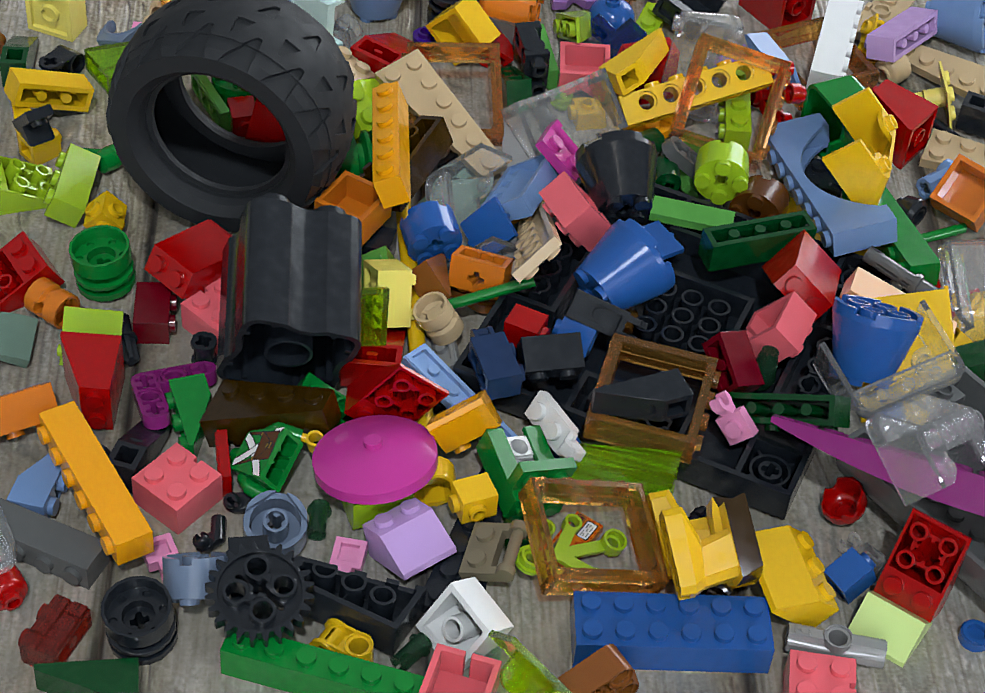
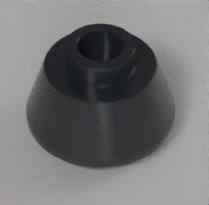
[896,195,927,227]

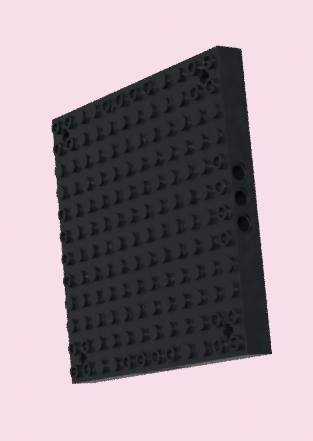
[453,177,893,520]

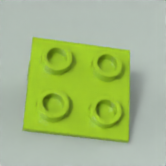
[57,306,124,365]

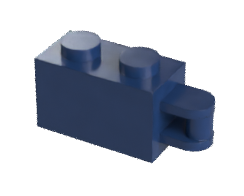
[468,326,525,400]

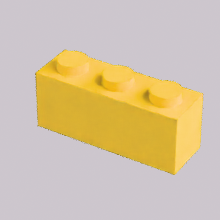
[4,67,95,112]

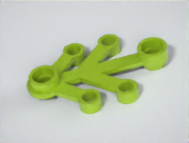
[515,513,627,595]

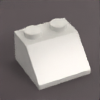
[415,577,514,670]

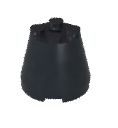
[574,130,657,225]

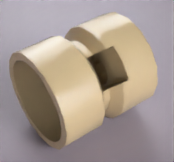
[413,291,464,346]

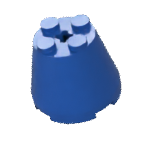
[573,218,675,310]
[832,294,924,390]

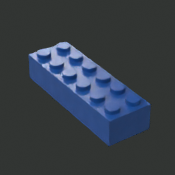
[570,591,775,674]

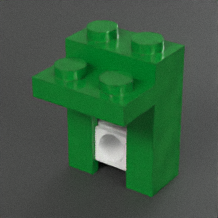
[476,425,578,518]

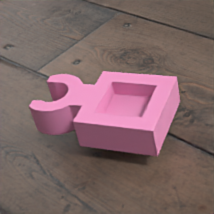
[329,536,368,573]

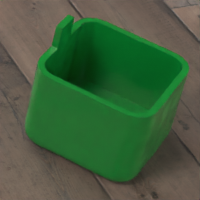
[800,75,865,159]

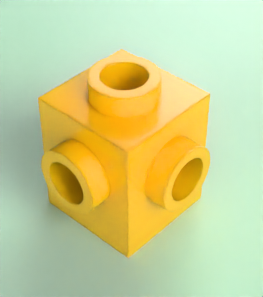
[83,190,127,230]

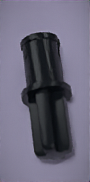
[122,313,140,367]

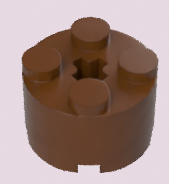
[728,175,790,219]

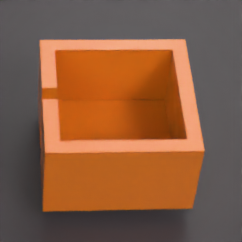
[929,154,985,233]
[314,170,392,246]

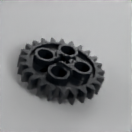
[205,541,314,647]

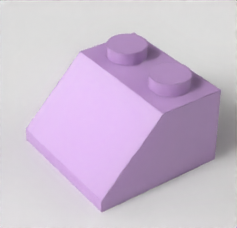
[362,497,457,581]

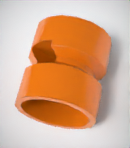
[24,277,80,329]

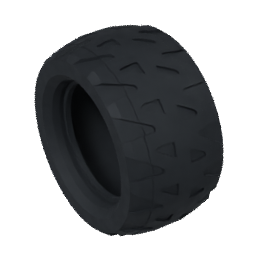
[106,0,357,232]

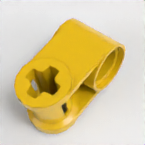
[309,618,374,662]

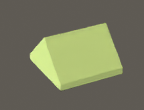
[848,591,933,668]

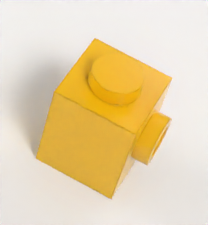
[447,472,499,524]

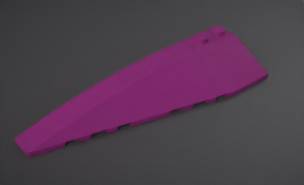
[770,414,985,517]

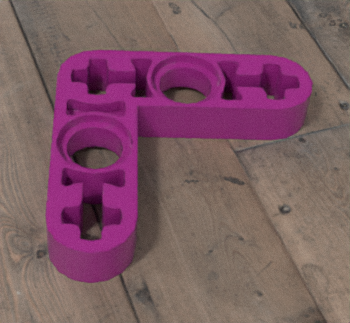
[130,361,217,430]

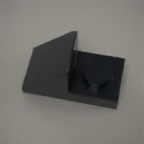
[12,104,55,147]

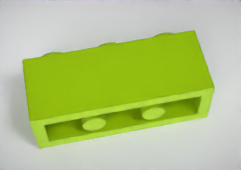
[43,143,101,228]

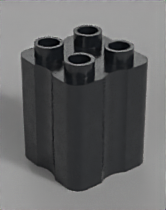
[217,193,362,388]

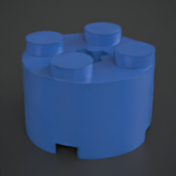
[399,201,463,265]

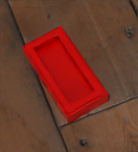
[215,429,232,497]

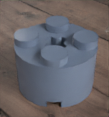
[243,490,308,558]
[162,552,229,606]

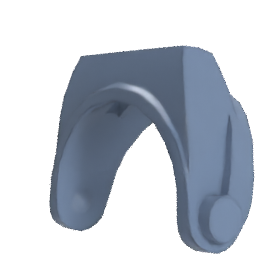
[97,20,142,53]

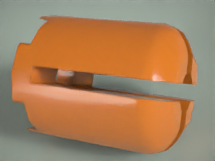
[479,0,544,23]

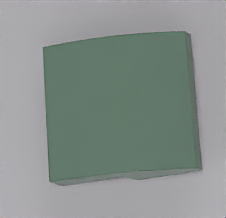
[0,312,38,368]

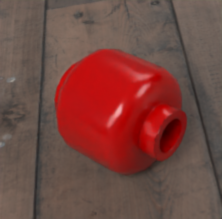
[0,562,29,611]

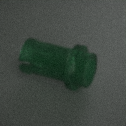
[307,499,332,541]
[390,632,433,671]

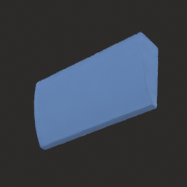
[481,154,559,221]

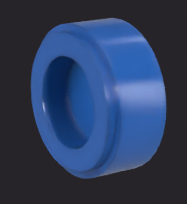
[958,619,985,652]

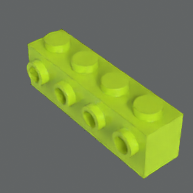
[717,70,752,152]

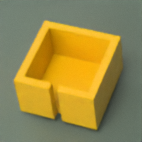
[426,0,501,66]

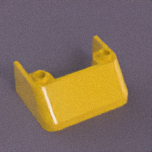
[822,87,898,206]

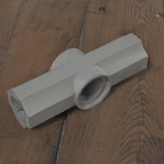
[784,622,887,669]

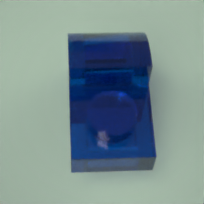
[592,13,648,59]

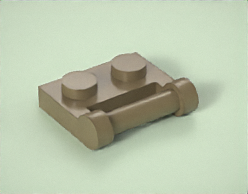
[458,519,530,582]

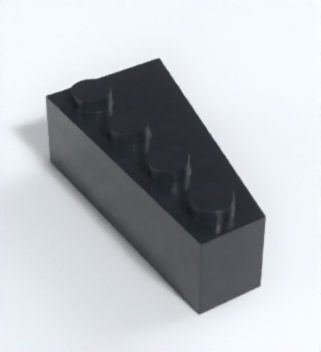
[278,555,427,656]

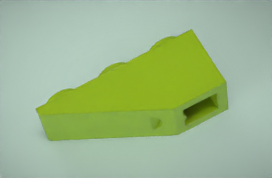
[553,10,592,43]

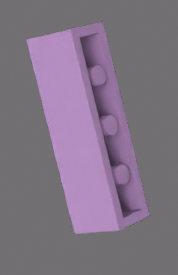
[864,6,938,63]

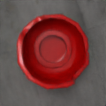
[820,476,868,525]

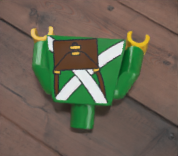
[229,422,323,499]

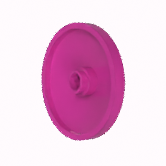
[312,415,438,505]

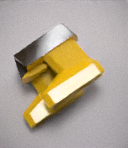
[646,489,763,601]

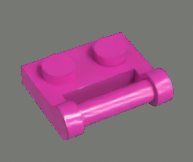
[535,119,579,181]

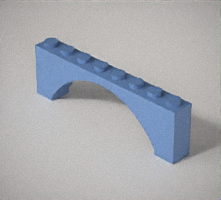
[758,113,897,257]

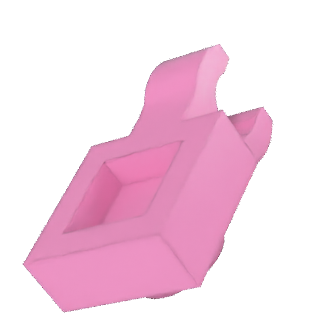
[709,390,759,446]
[143,533,179,583]

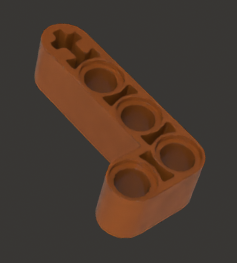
[536,644,639,693]

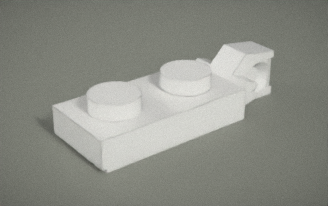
[524,390,587,462]

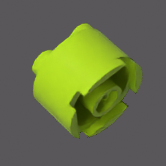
[694,140,749,205]

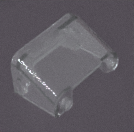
[660,10,744,125]
[500,68,628,159]

